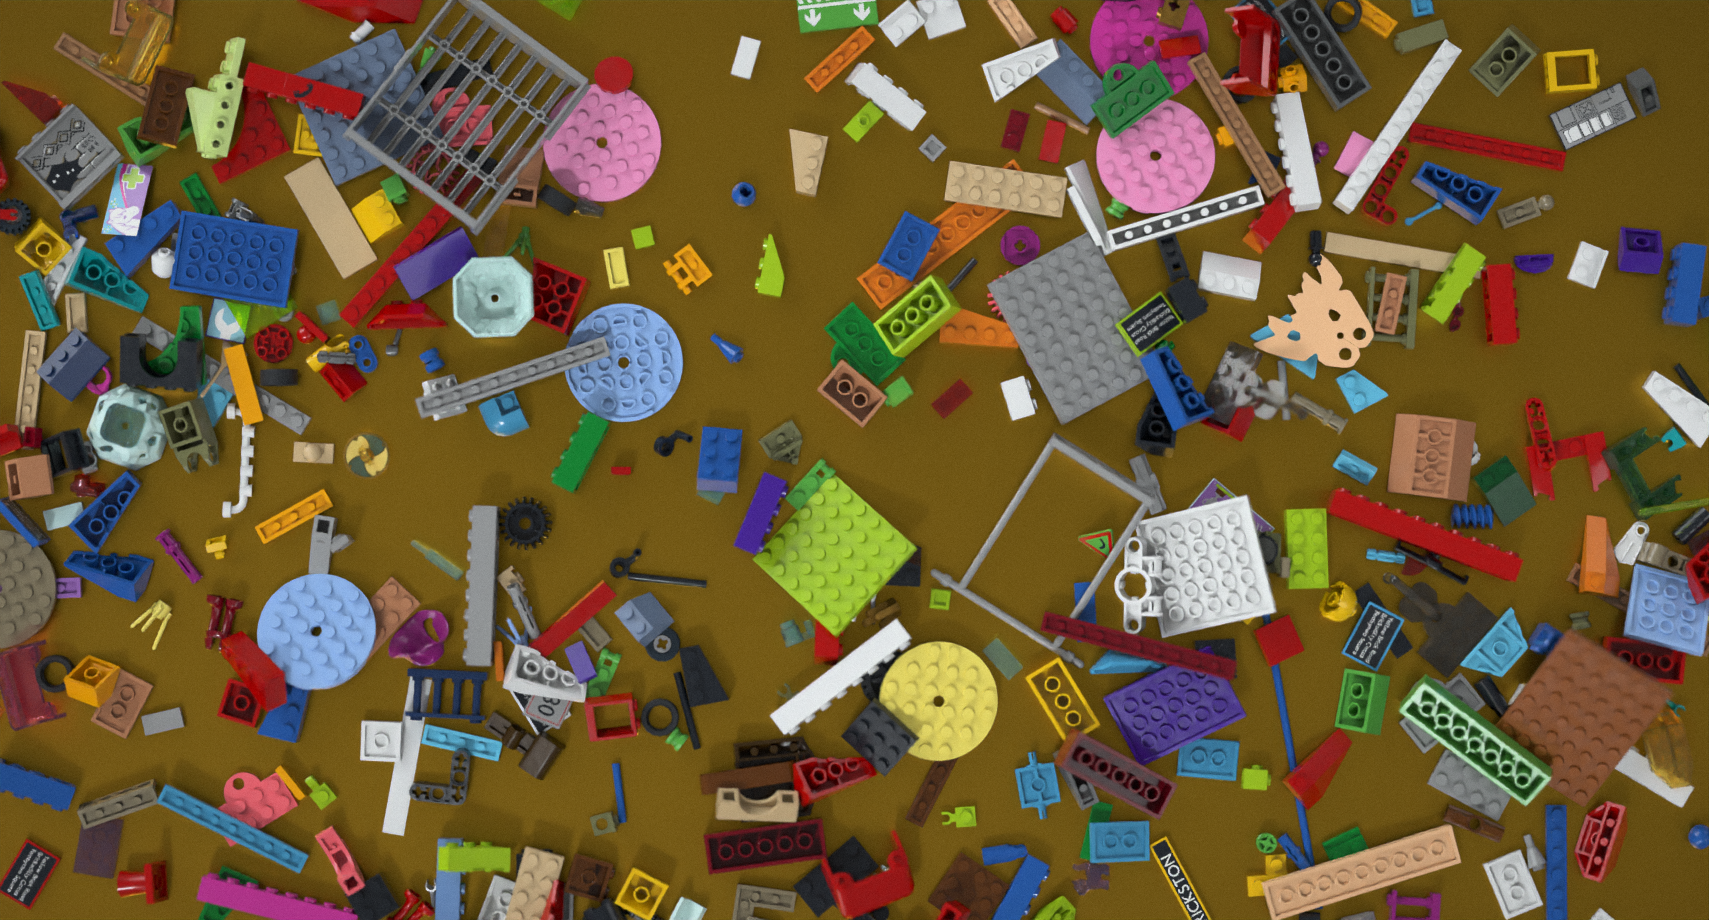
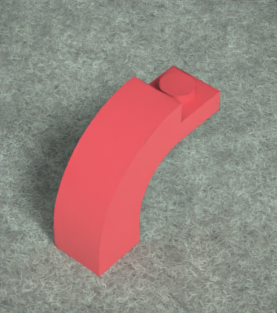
[315,825,365,896]

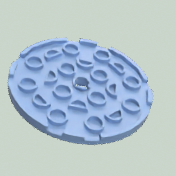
[565,303,683,422]
[257,574,376,690]

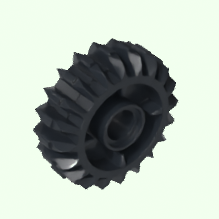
[499,497,553,550]

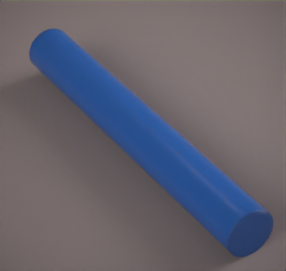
[612,763,627,823]

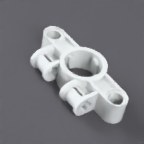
[1115,536,1164,634]

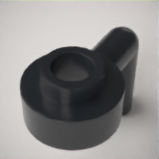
[654,430,693,457]
[609,549,642,578]

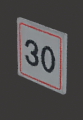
[522,695,573,729]

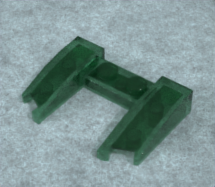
[1601,427,1682,521]

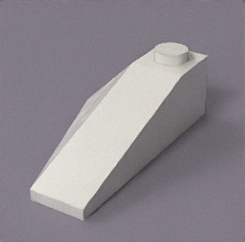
[503,644,587,702]

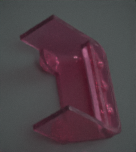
[0,640,66,731]

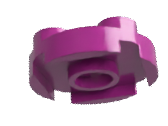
[1000,226,1040,266]

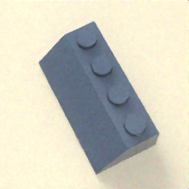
[1036,39,1105,125]

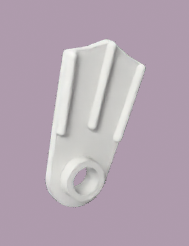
[1613,522,1649,565]

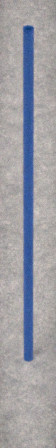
[1262,613,1323,910]

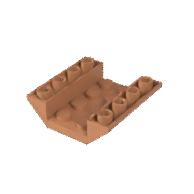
[1387,414,1476,502]

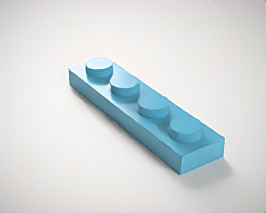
[421,724,503,761]

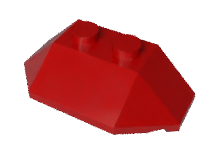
[367,300,448,330]
[1574,801,1628,883]

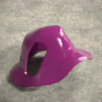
[389,610,449,666]

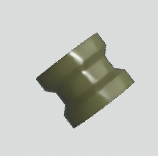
[1569,611,1592,630]

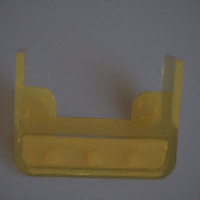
[81,0,174,86]

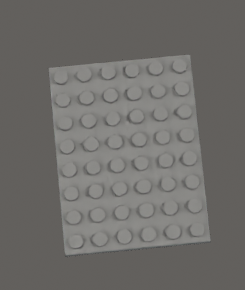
[987,232,1153,425]

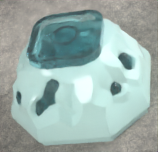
[86,384,168,471]

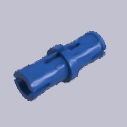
[1277,833,1311,870]

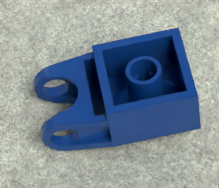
[1526,623,1564,657]

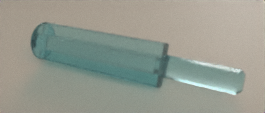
[411,540,464,581]

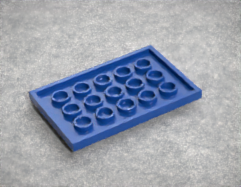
[169,210,299,308]

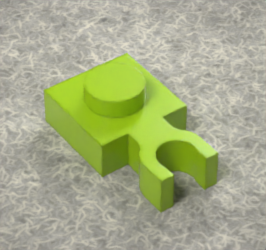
[941,806,976,827]

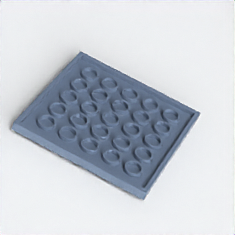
[294,29,444,186]

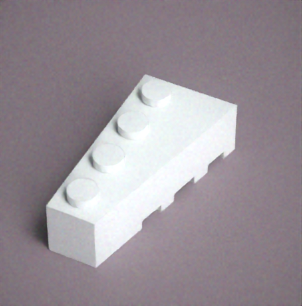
[844,62,926,131]
[1642,371,1709,448]

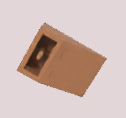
[497,145,544,209]

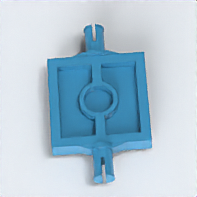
[1015,751,1061,819]

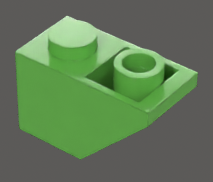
[380,173,411,206]

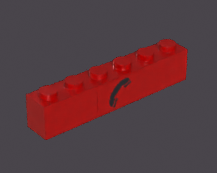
[242,62,366,121]

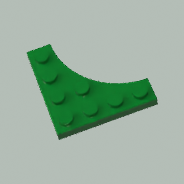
[139,305,208,386]

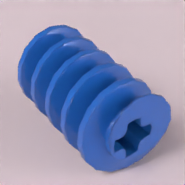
[1451,504,1493,530]

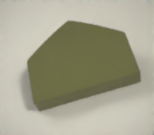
[758,419,803,465]

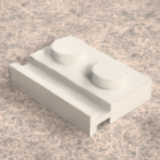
[878,0,927,47]
[1567,241,1609,289]

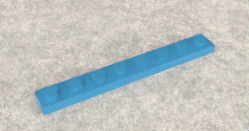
[157,784,309,873]

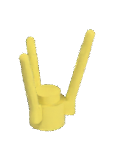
[130,599,172,650]

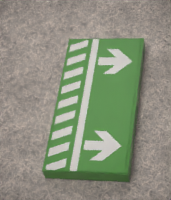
[797,0,879,34]

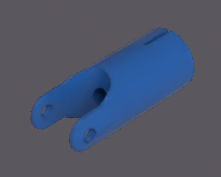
[981,844,1028,866]

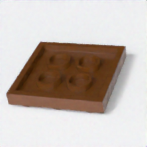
[928,852,1010,920]

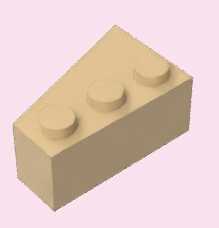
[789,129,828,197]

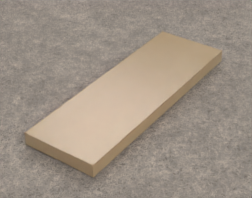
[284,157,378,279]

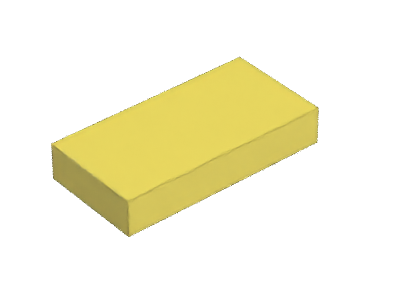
[603,247,630,289]

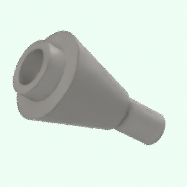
[1523,834,1547,872]

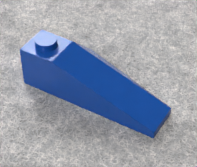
[64,551,154,602]

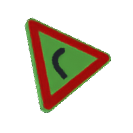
[1078,529,1115,562]

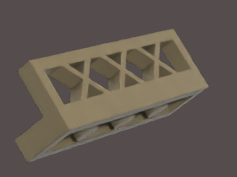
[77,779,159,829]

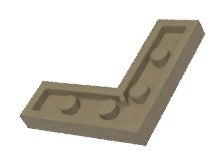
[732,883,797,920]

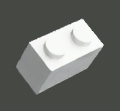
[1000,376,1038,421]

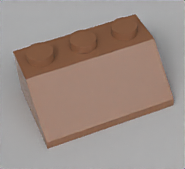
[817,360,888,428]

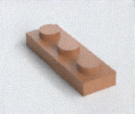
[1374,273,1407,335]

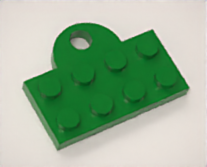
[1090,60,1174,139]
[823,302,906,386]

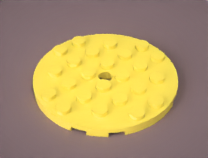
[879,641,998,761]

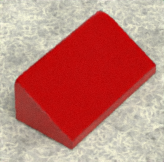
[1158,35,1201,61]

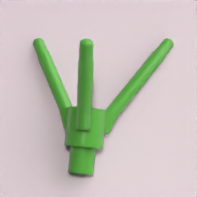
[503,226,535,265]

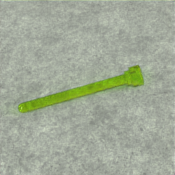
[1638,497,1709,516]

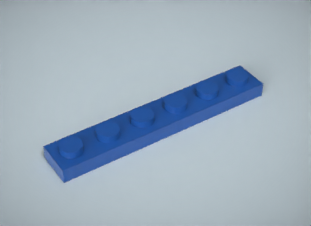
[1545,805,1567,920]

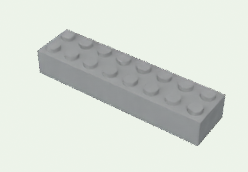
[463,506,501,666]

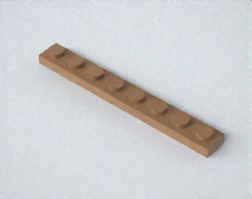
[1187,52,1286,198]

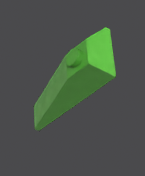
[118,107,194,168]

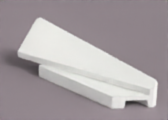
[1064,160,1112,257]

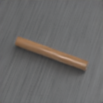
[1034,102,1091,134]

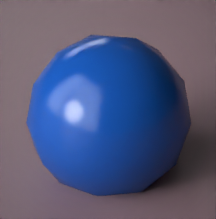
[732,182,756,207]
[1688,824,1709,850]

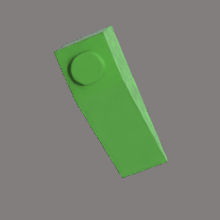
[882,376,914,408]

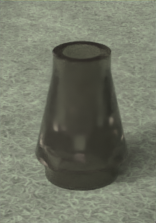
[574,197,604,219]

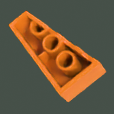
[939,309,1019,349]

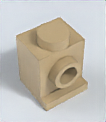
[496,565,527,595]

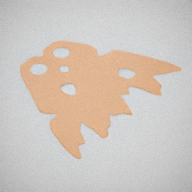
[1254,254,1374,368]

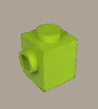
[1241,765,1271,790]

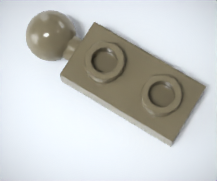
[1496,195,1555,229]

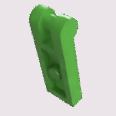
[785,458,836,511]
[585,647,622,698]

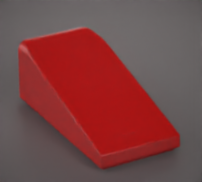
[1038,120,1067,164]

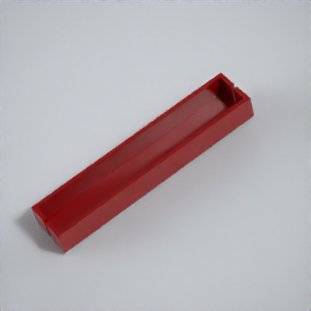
[1325,487,1523,582]

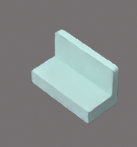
[669,897,707,920]

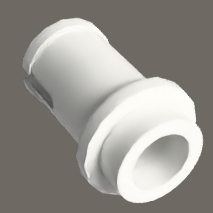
[350,20,375,45]

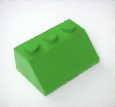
[1334,668,1390,735]

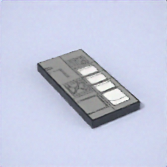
[1548,82,1637,151]

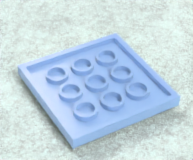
[1624,564,1709,657]

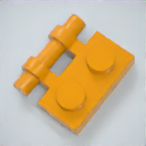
[663,244,713,296]

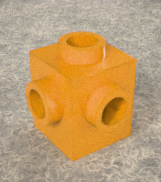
[1278,64,1307,94]

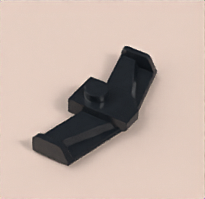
[1393,540,1469,585]

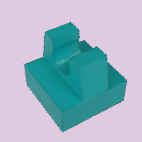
[1661,426,1687,452]

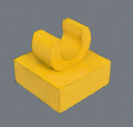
[206,535,228,560]

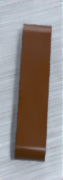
[699,760,795,795]

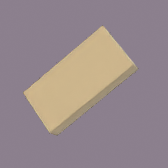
[65,293,89,334]

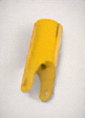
[305,334,349,373]

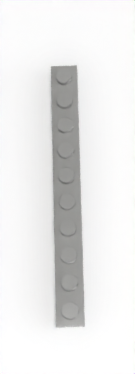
[132,316,312,435]
[415,337,610,419]

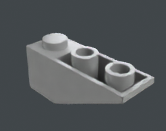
[308,515,338,574]

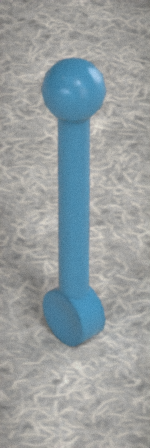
[1405,202,1442,226]

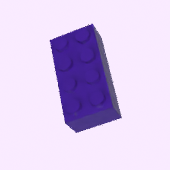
[734,472,789,555]

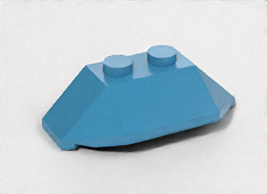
[1089,649,1168,674]

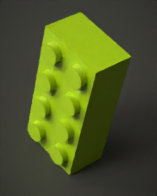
[873,275,962,358]
[1284,508,1329,589]

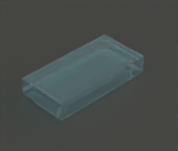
[982,638,1023,680]

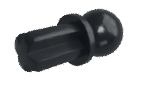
[1308,230,1324,267]

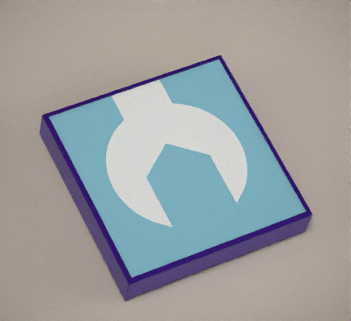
[205,297,253,345]

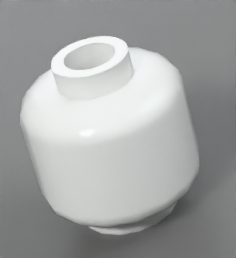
[151,247,175,278]

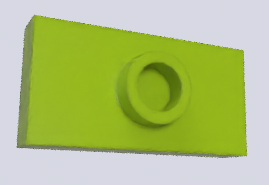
[843,101,884,143]

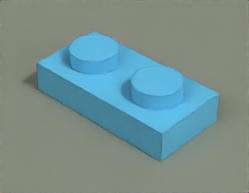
[1333,449,1378,485]

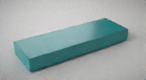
[19,269,61,332]

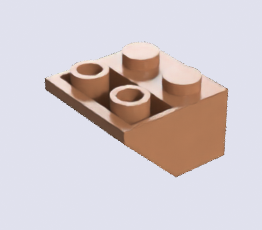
[4,454,54,501]

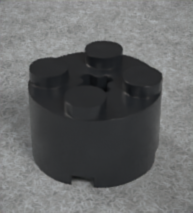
[582,897,628,920]

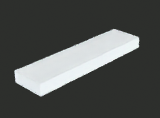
[43,230,88,306]

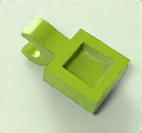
[305,775,337,810]

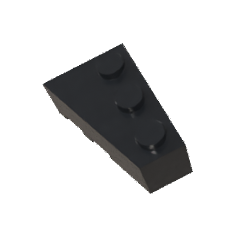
[679,645,730,707]

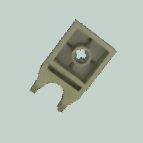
[158,397,219,474]

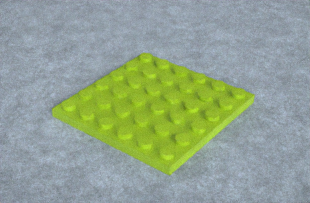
[752,474,917,637]

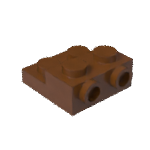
[563,853,615,902]

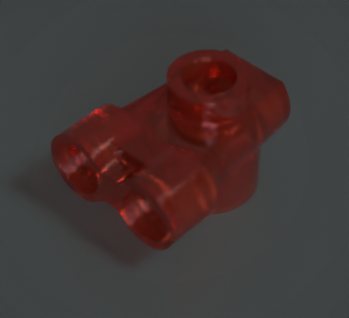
[70,474,105,498]

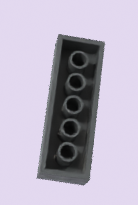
[1271,0,1372,112]

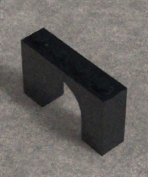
[120,332,203,392]

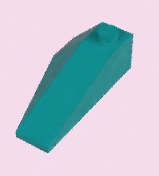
[65,246,149,313]

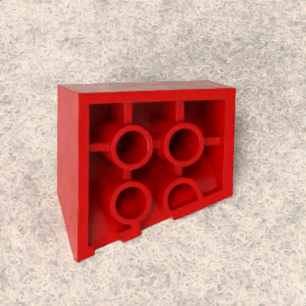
[530,257,591,336]
[1685,543,1709,604]

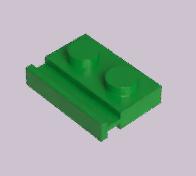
[1322,826,1368,861]

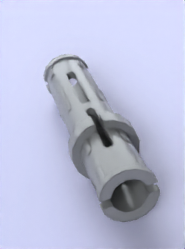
[507,582,541,639]

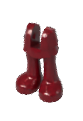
[204,594,244,653]

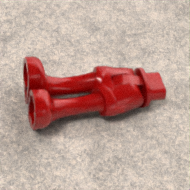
[386,888,435,920]

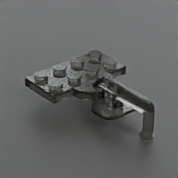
[1204,341,1308,426]
[1383,572,1498,678]

